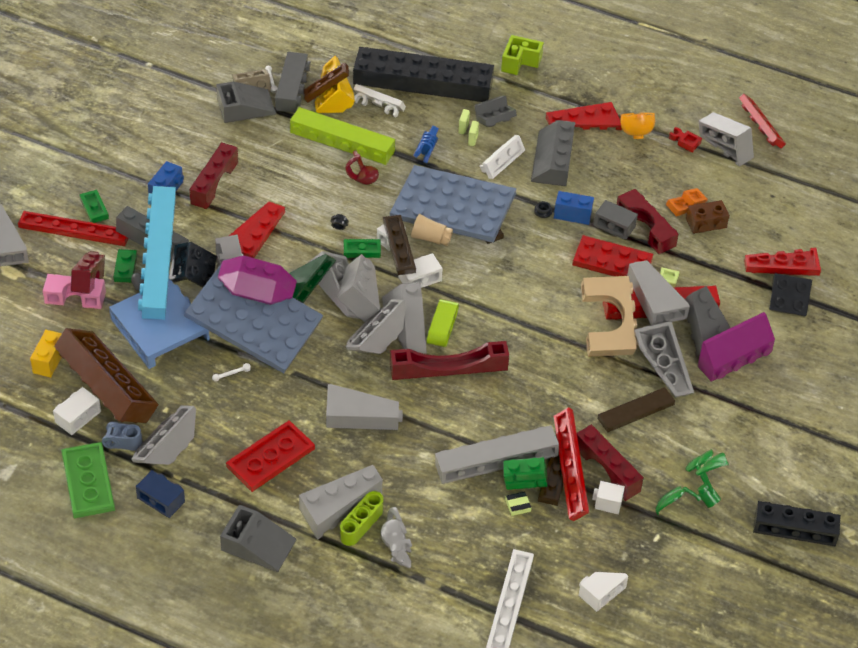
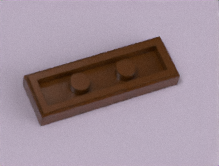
[304,63,349,103]

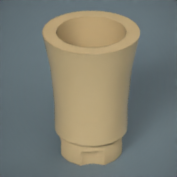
[411,214,453,246]

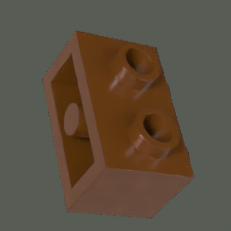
[686,200,730,234]

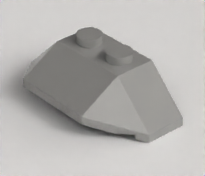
[346,300,406,354]
[132,405,196,465]

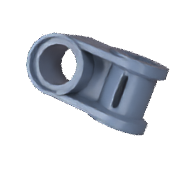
[102,422,143,451]

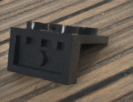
[169,242,217,288]
[769,273,812,317]

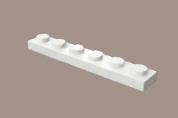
[486,549,534,648]

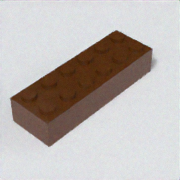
[54,328,159,423]

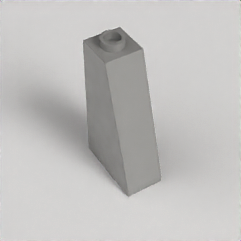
[0,204,29,267]
[627,260,690,326]
[326,384,403,430]

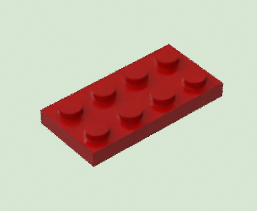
[572,235,654,277]
[226,420,315,492]

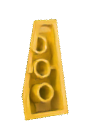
[315,56,355,113]

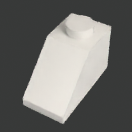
[578,572,628,612]

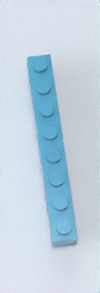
[138,186,176,320]

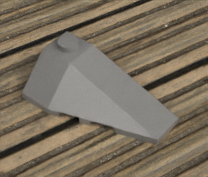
[309,251,359,319]
[382,283,427,354]

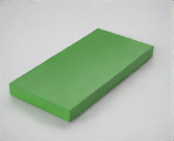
[61,442,115,519]

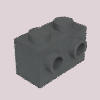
[594,200,638,240]

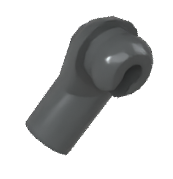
[131,273,144,291]

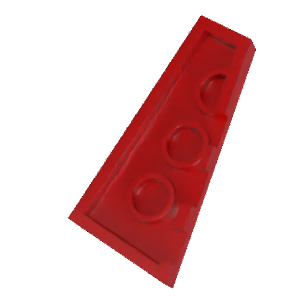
[546,102,622,130]
[229,202,285,258]
[744,247,821,276]

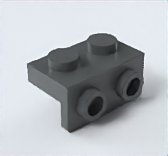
[474,95,517,127]

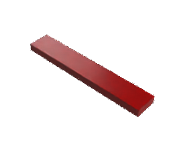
[18,211,129,247]
[553,407,589,521]

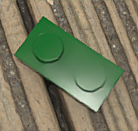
[79,189,109,223]
[344,239,381,258]
[113,249,137,283]

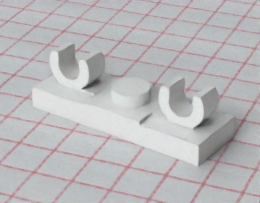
[354,84,406,118]
[480,135,525,179]

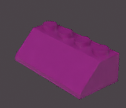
[697,312,775,382]

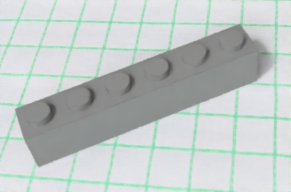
[435,425,559,484]

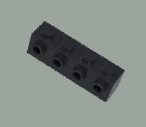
[753,501,841,547]

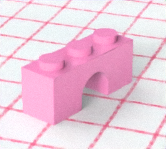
[43,274,106,309]

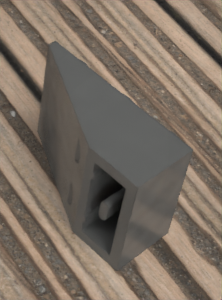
[216,81,276,123]
[220,505,296,572]

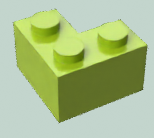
[501,35,544,75]

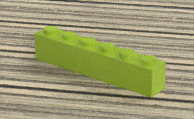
[290,107,395,165]

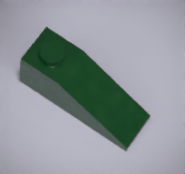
[289,254,336,303]

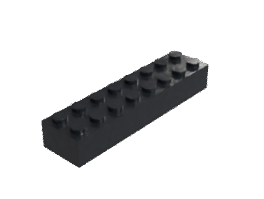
[353,46,494,102]

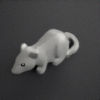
[380,507,412,568]

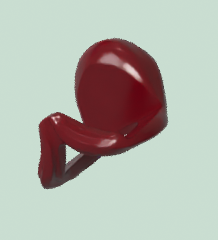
[345,150,379,185]

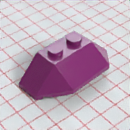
[218,255,297,305]

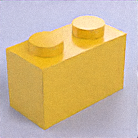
[30,329,62,378]

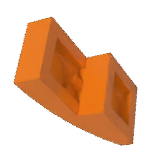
[666,188,708,216]

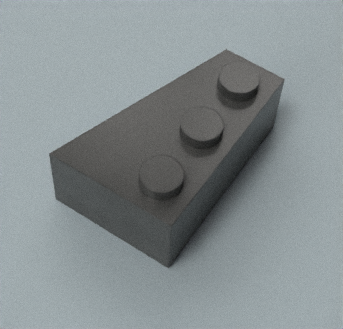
[685,286,731,357]

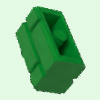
[504,457,547,490]

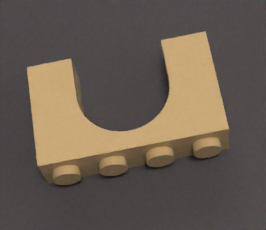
[581,276,639,357]

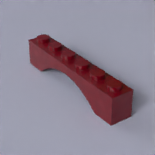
[390,341,509,380]

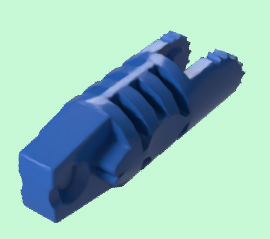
[413,125,439,163]

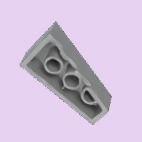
[299,465,383,540]

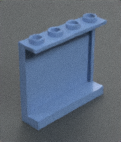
[109,279,210,369]

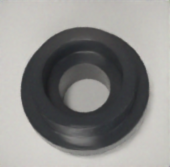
[534,201,552,218]
[330,214,349,230]

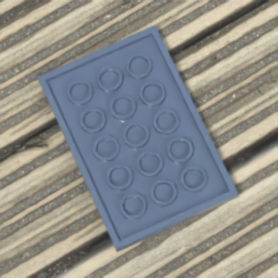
[390,165,516,243]
[184,259,323,374]

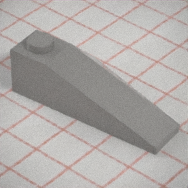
[634,321,694,398]

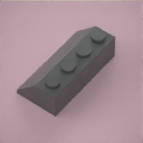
[531,120,575,186]

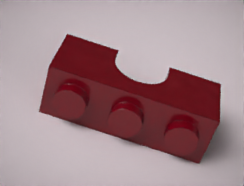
[71,251,105,294]

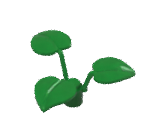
[656,449,729,515]

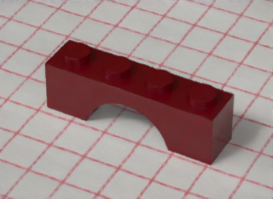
[189,142,238,209]
[616,189,679,254]
[577,424,644,501]

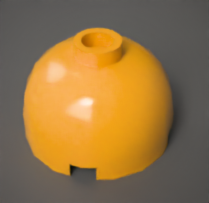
[620,112,655,139]

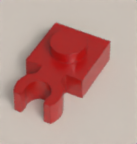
[669,127,702,153]

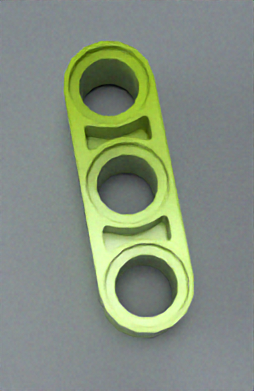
[427,299,459,348]
[340,491,384,546]

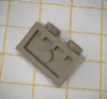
[232,69,271,91]

